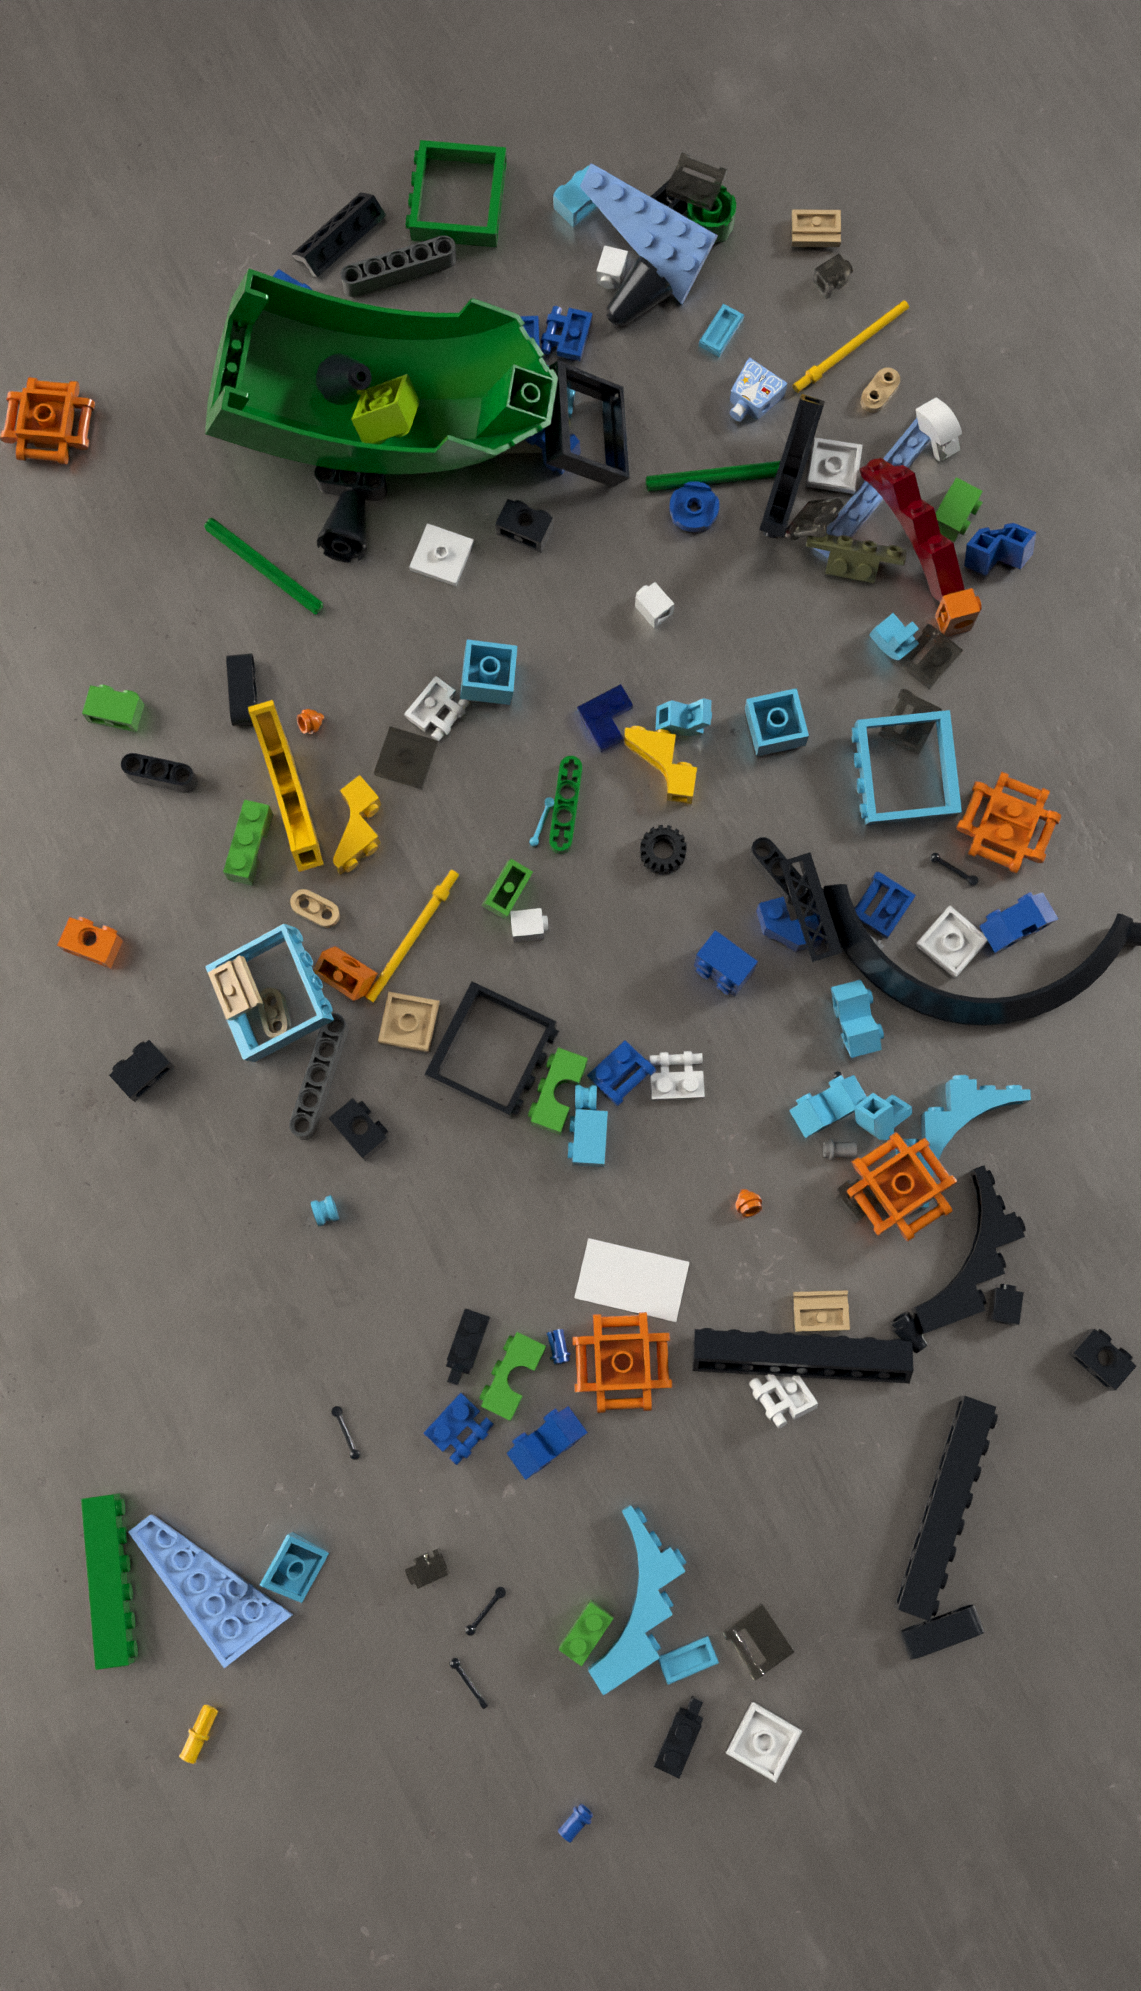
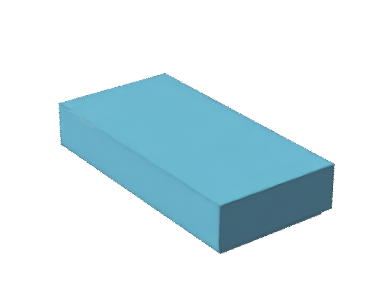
[699,304,744,358]
[658,1635,719,1685]

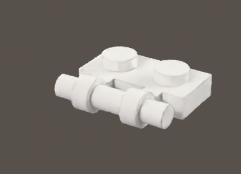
[404,676,470,742]
[650,1051,705,1101]
[749,1374,818,1428]

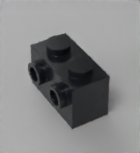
[109,1040,175,1102]

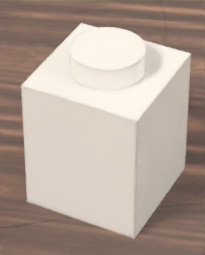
[596,245,628,289]
[635,582,674,628]
[510,908,549,942]

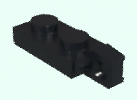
[446,1308,491,1385]
[653,1696,703,1779]

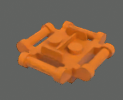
[0,377,95,465]
[956,772,1062,874]
[846,1132,957,1242]
[572,1312,672,1413]

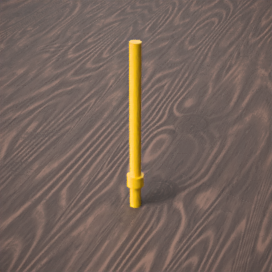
[792,300,909,393]
[365,869,459,1003]

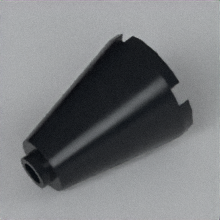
[606,256,673,327]
[316,353,372,405]
[317,490,367,563]

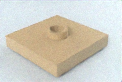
[378,992,440,1053]

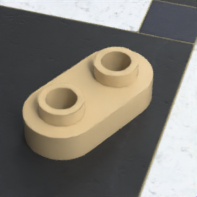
[860,368,900,413]
[290,889,340,928]
[258,987,291,1038]

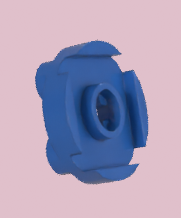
[669,482,719,532]

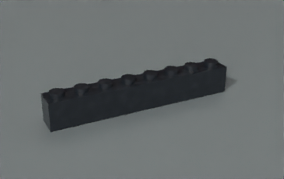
[692,1328,914,1384]
[894,1396,998,1621]

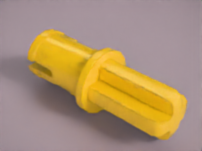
[179,1704,218,1764]

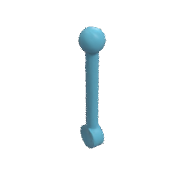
[529,797,554,847]

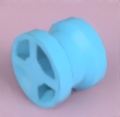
[575,1085,597,1111]
[311,1195,339,1227]

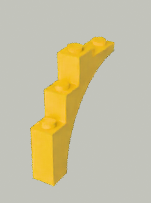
[248,700,324,872]

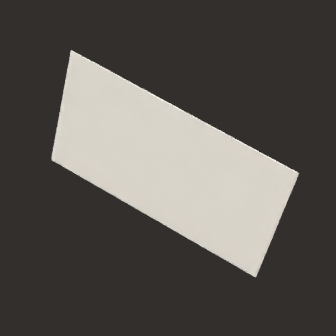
[574,1238,689,1322]

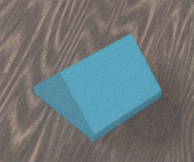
[259,1532,329,1603]

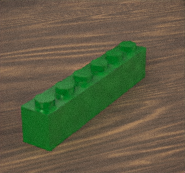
[81,1493,138,1670]

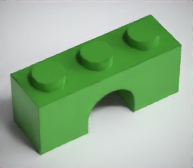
[223,799,274,886]
[528,1048,588,1136]
[479,1332,546,1421]

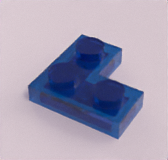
[577,684,633,753]

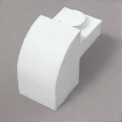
[915,397,962,462]

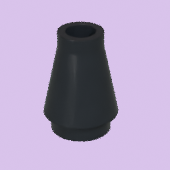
[891,1311,928,1353]

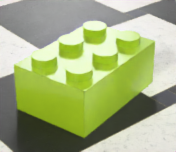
[351,374,420,445]

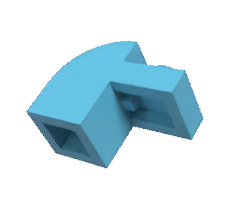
[869,613,919,660]
[656,698,712,736]
[854,1093,912,1140]

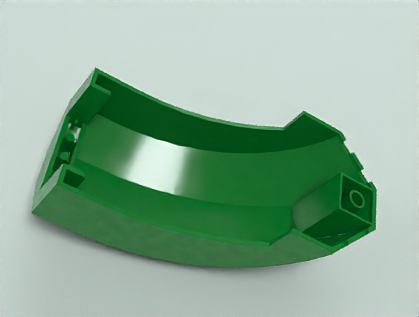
[205,268,558,474]

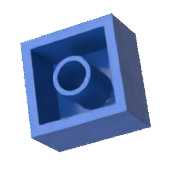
[694,930,758,996]

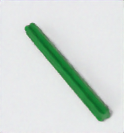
[645,461,780,491]
[204,518,323,614]

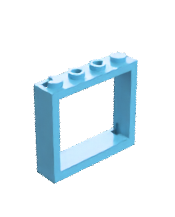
[851,710,962,825]
[205,924,334,1062]

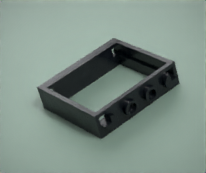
[544,360,630,487]
[425,981,559,1119]

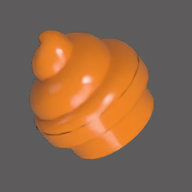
[297,709,324,734]
[735,1189,762,1217]

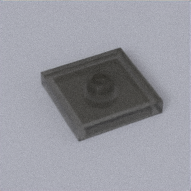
[374,726,439,790]

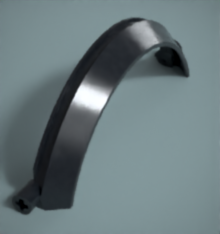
[805,884,1141,1026]

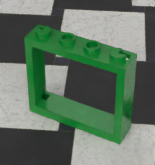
[405,140,507,248]

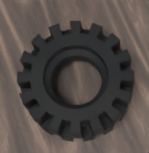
[640,825,687,875]

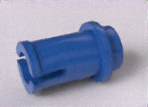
[546,1329,571,1365]
[558,1804,593,1843]

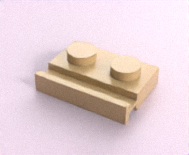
[791,210,841,247]
[208,956,263,1021]
[793,1290,850,1332]

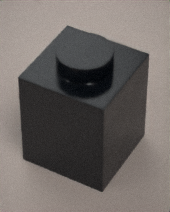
[987,1284,1024,1326]

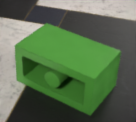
[936,477,983,542]
[82,685,144,733]
[481,859,533,919]
[559,1599,613,1667]

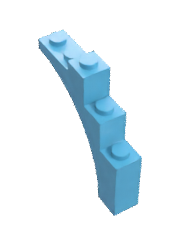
[896,1075,1031,1210]
[588,1504,687,1696]

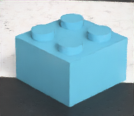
[460,639,517,705]
[745,688,809,756]

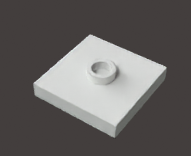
[806,437,863,494]
[409,523,474,586]
[915,906,988,978]
[726,1701,802,1783]

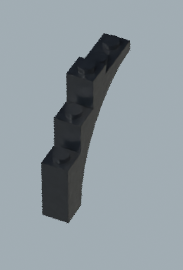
[759,394,825,539]
[911,1165,1026,1334]

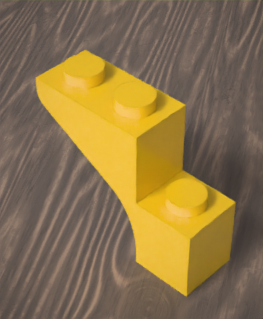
[624,726,697,804]
[333,775,381,875]

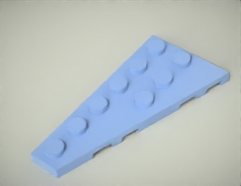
[580,163,718,304]
[128,1514,293,1668]

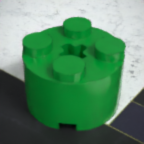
[687,183,736,243]

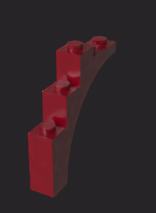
[859,457,965,602]

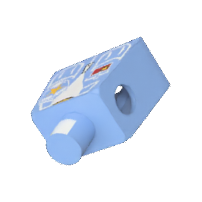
[730,357,787,422]

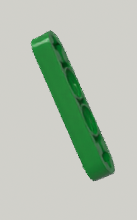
[549,756,582,854]

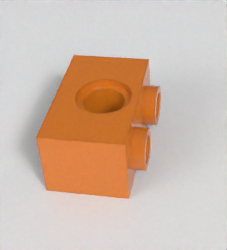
[935,588,982,638]
[57,916,123,969]
[313,946,378,1001]

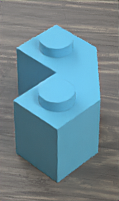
[831,980,884,1058]
[789,1075,867,1138]

